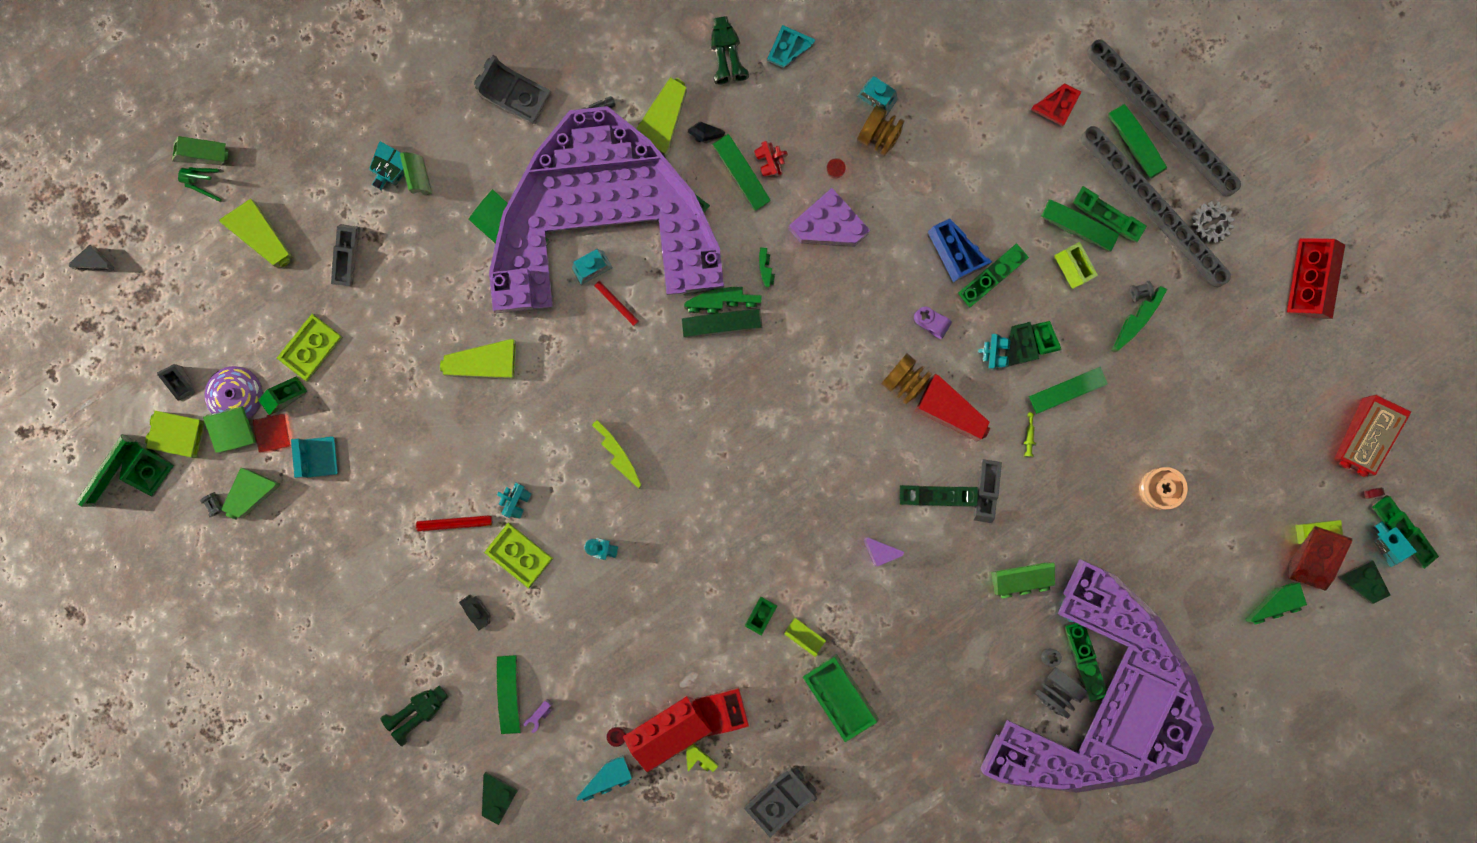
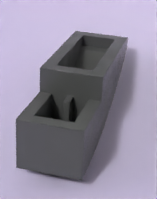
[331,224,360,286]
[973,459,1002,523]

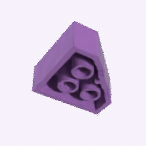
[789,188,870,247]

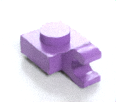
[524,699,553,733]

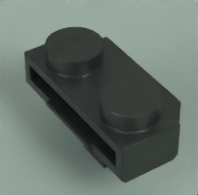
[459,594,491,631]

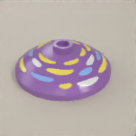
[205,366,263,419]

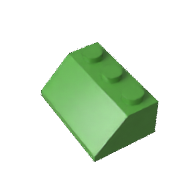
[991,562,1055,598]

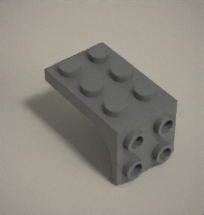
[474,55,551,125]
[744,765,817,838]

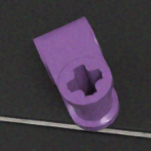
[914,307,952,339]

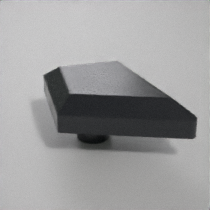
[688,122,725,142]

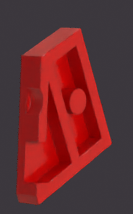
[1031,83,1081,126]

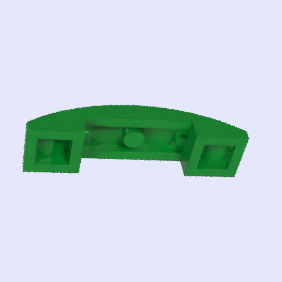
[1073,186,1147,243]
[497,655,521,734]

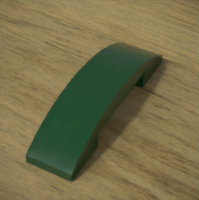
[900,485,978,507]

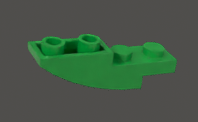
[958,243,1029,307]
[684,287,762,314]
[1065,623,1107,703]

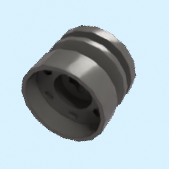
[1035,667,1088,719]

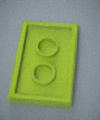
[277,314,343,382]
[484,522,554,589]

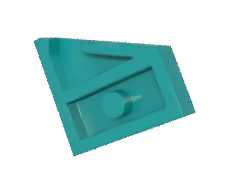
[767,25,815,68]

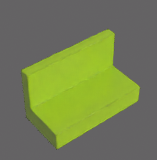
[784,618,826,657]

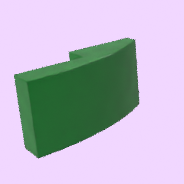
[759,247,775,290]

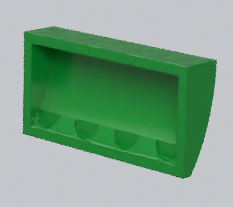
[468,189,550,245]
[77,434,135,507]
[803,654,879,742]

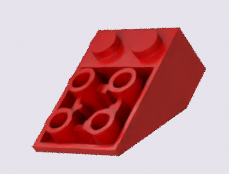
[695,687,749,737]

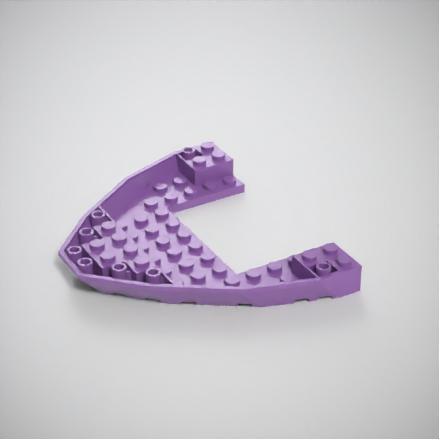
[489,106,724,313]
[980,559,1214,793]

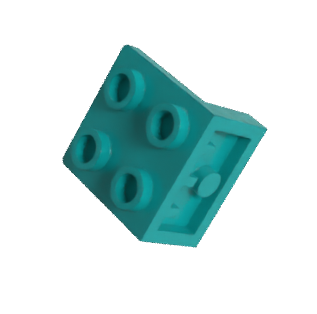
[291,436,338,479]

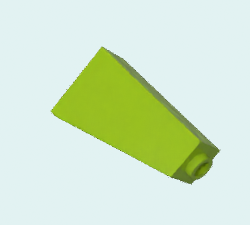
[636,77,687,158]
[219,198,294,268]
[440,339,516,379]

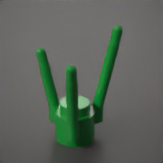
[178,167,221,202]

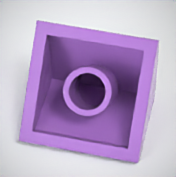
[864,537,904,567]

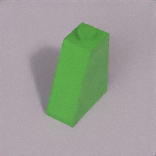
[172,136,228,165]
[221,468,280,520]

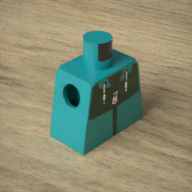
[857,76,898,116]
[369,141,405,191]
[572,249,613,285]
[1373,521,1416,567]

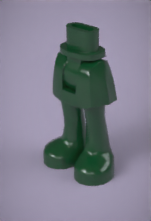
[711,16,749,85]
[380,685,448,747]

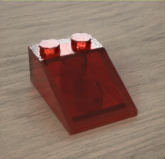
[1289,526,1352,591]

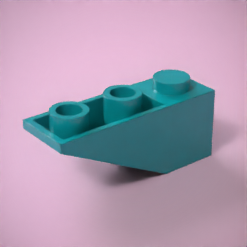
[576,755,633,802]

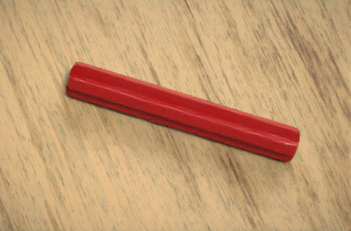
[416,515,493,531]

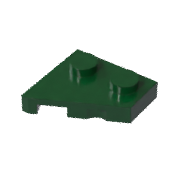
[1005,322,1039,367]
[1338,560,1391,604]
[482,772,518,825]

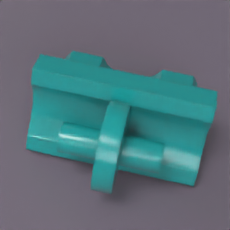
[978,334,1011,370]
[497,482,531,519]
[584,538,618,560]

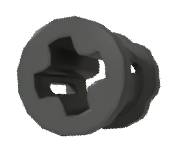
[1130,281,1154,302]
[200,492,223,517]
[1041,648,1062,667]

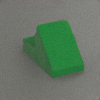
[1031,321,1061,355]
[745,597,777,636]

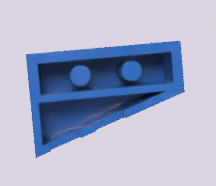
[928,219,992,282]

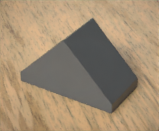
[69,245,114,271]
[157,364,195,401]

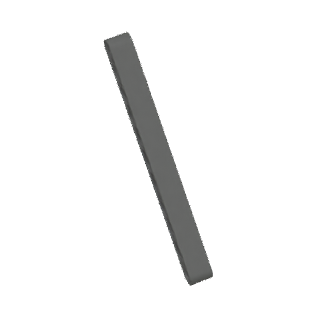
[1087,39,1241,196]
[1081,126,1231,287]

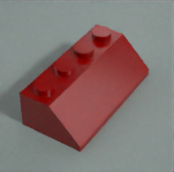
[1287,238,1346,319]
[623,696,712,772]

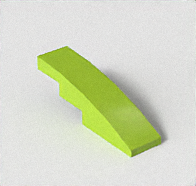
[592,420,642,489]

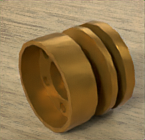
[857,105,905,156]
[881,353,932,404]

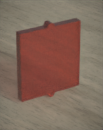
[253,414,291,453]

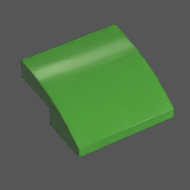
[400,152,432,195]
[203,406,256,453]

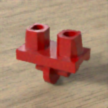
[754,141,788,177]

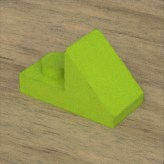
[686,744,718,772]

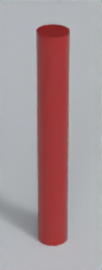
[594,281,639,326]

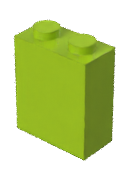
[145,411,205,458]

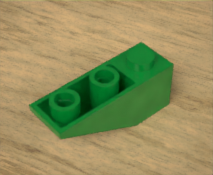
[1246,582,1307,625]

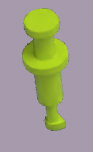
[1023,412,1036,458]

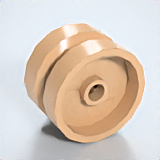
[1139,467,1188,510]

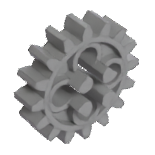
[1191,201,1235,244]

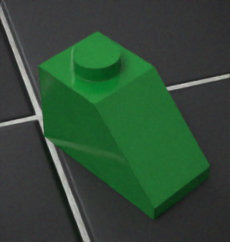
[258,376,307,415]

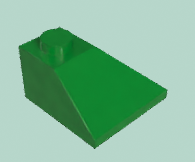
[119,440,174,497]

